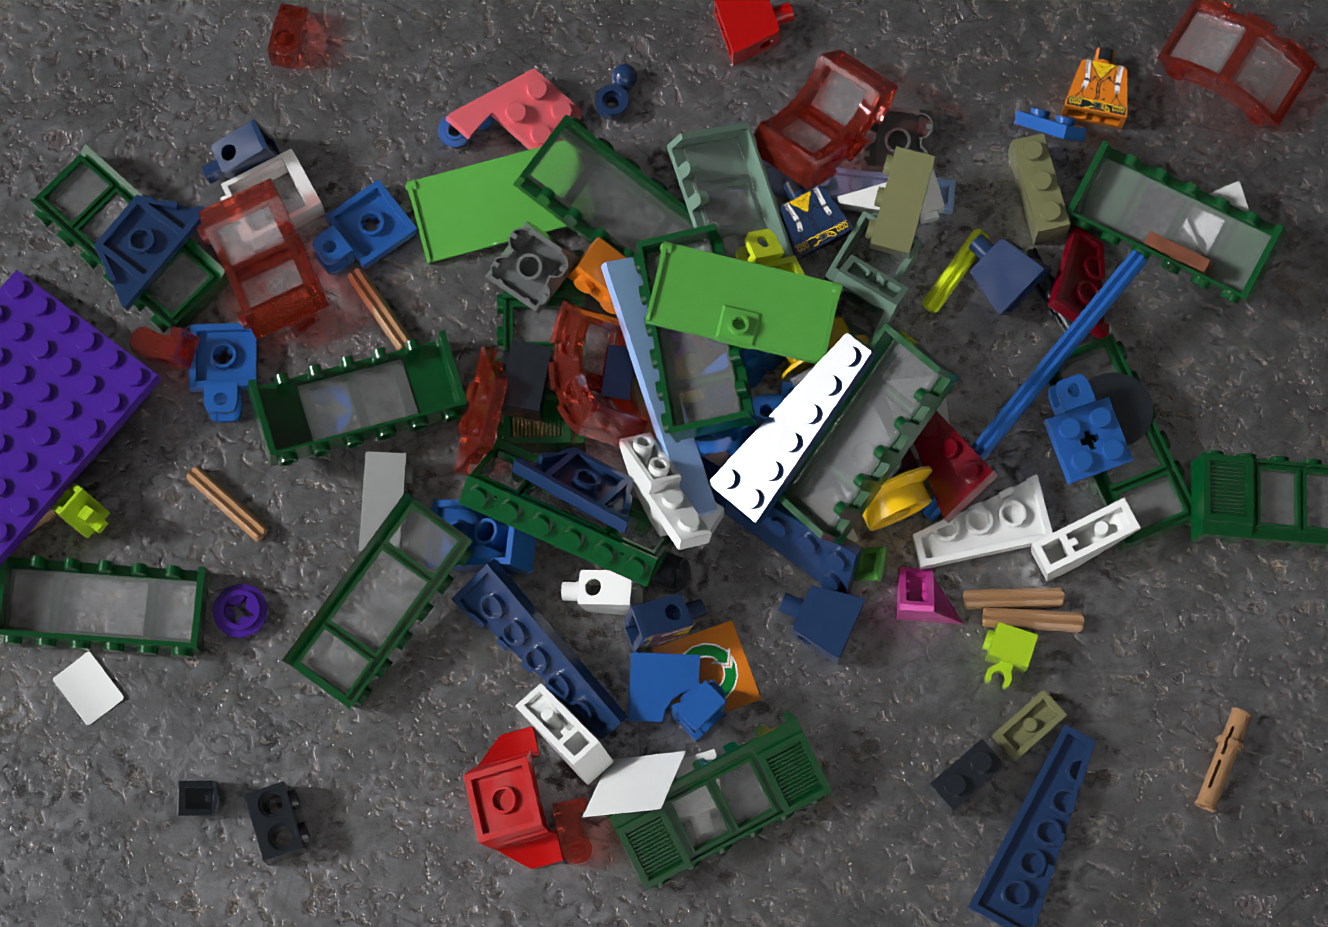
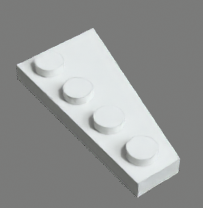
[912,474,1053,570]

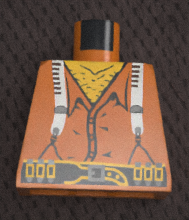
[1061,47,1127,129]

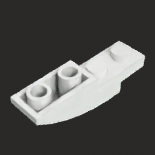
[619,432,711,550]

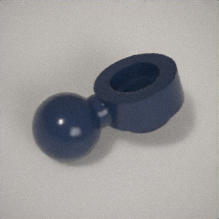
[596,64,638,120]

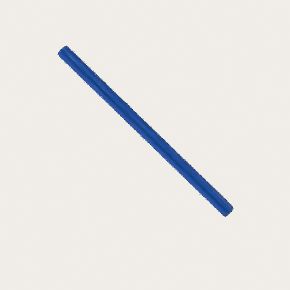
[920,250,1147,521]

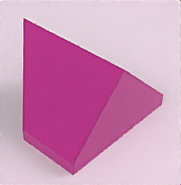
[896,567,964,624]

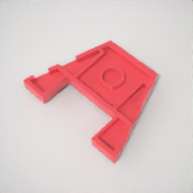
[446,68,583,150]

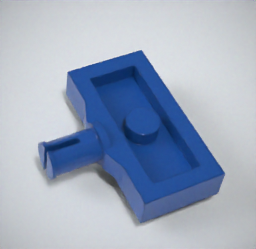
[1014,107,1087,141]

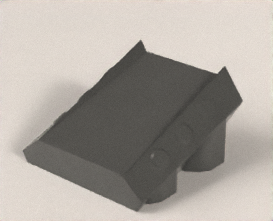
[861,105,933,172]
[485,221,580,314]

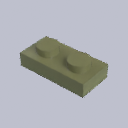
[992,689,1067,762]

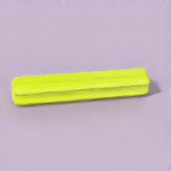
[922,228,990,313]

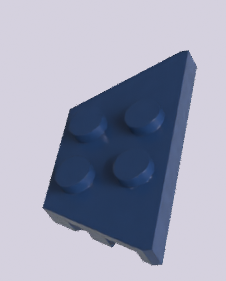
[94,195,210,311]
[512,447,633,533]

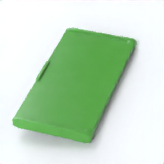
[405,141,597,264]
[645,241,843,364]

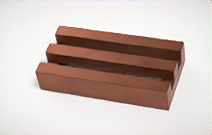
[1144,231,1214,277]

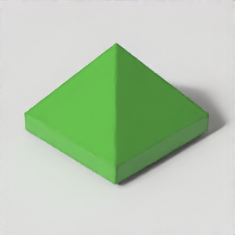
[854,546,887,582]

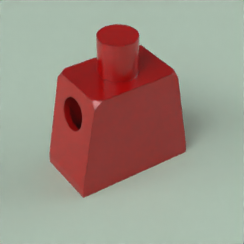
[714,0,795,66]

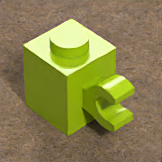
[50,483,110,539]
[982,622,1038,690]

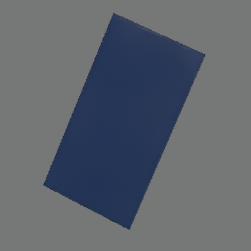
[601,344,634,401]

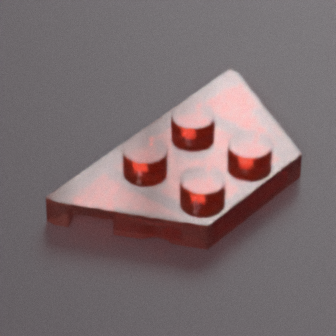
[453,346,508,475]

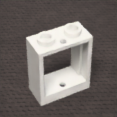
[220,148,326,250]

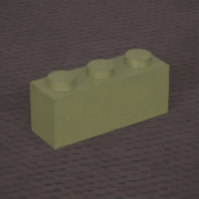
[1008,133,1070,245]
[865,146,936,259]

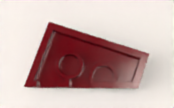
[1047,226,1109,339]
[914,410,998,523]

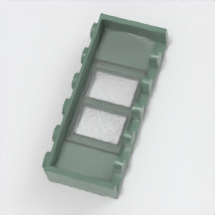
[667,122,794,259]

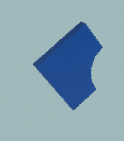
[628,652,700,724]

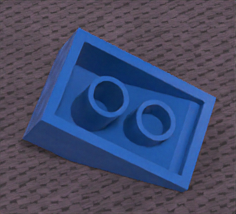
[425,499,536,574]

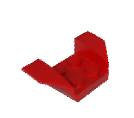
[463,726,564,869]

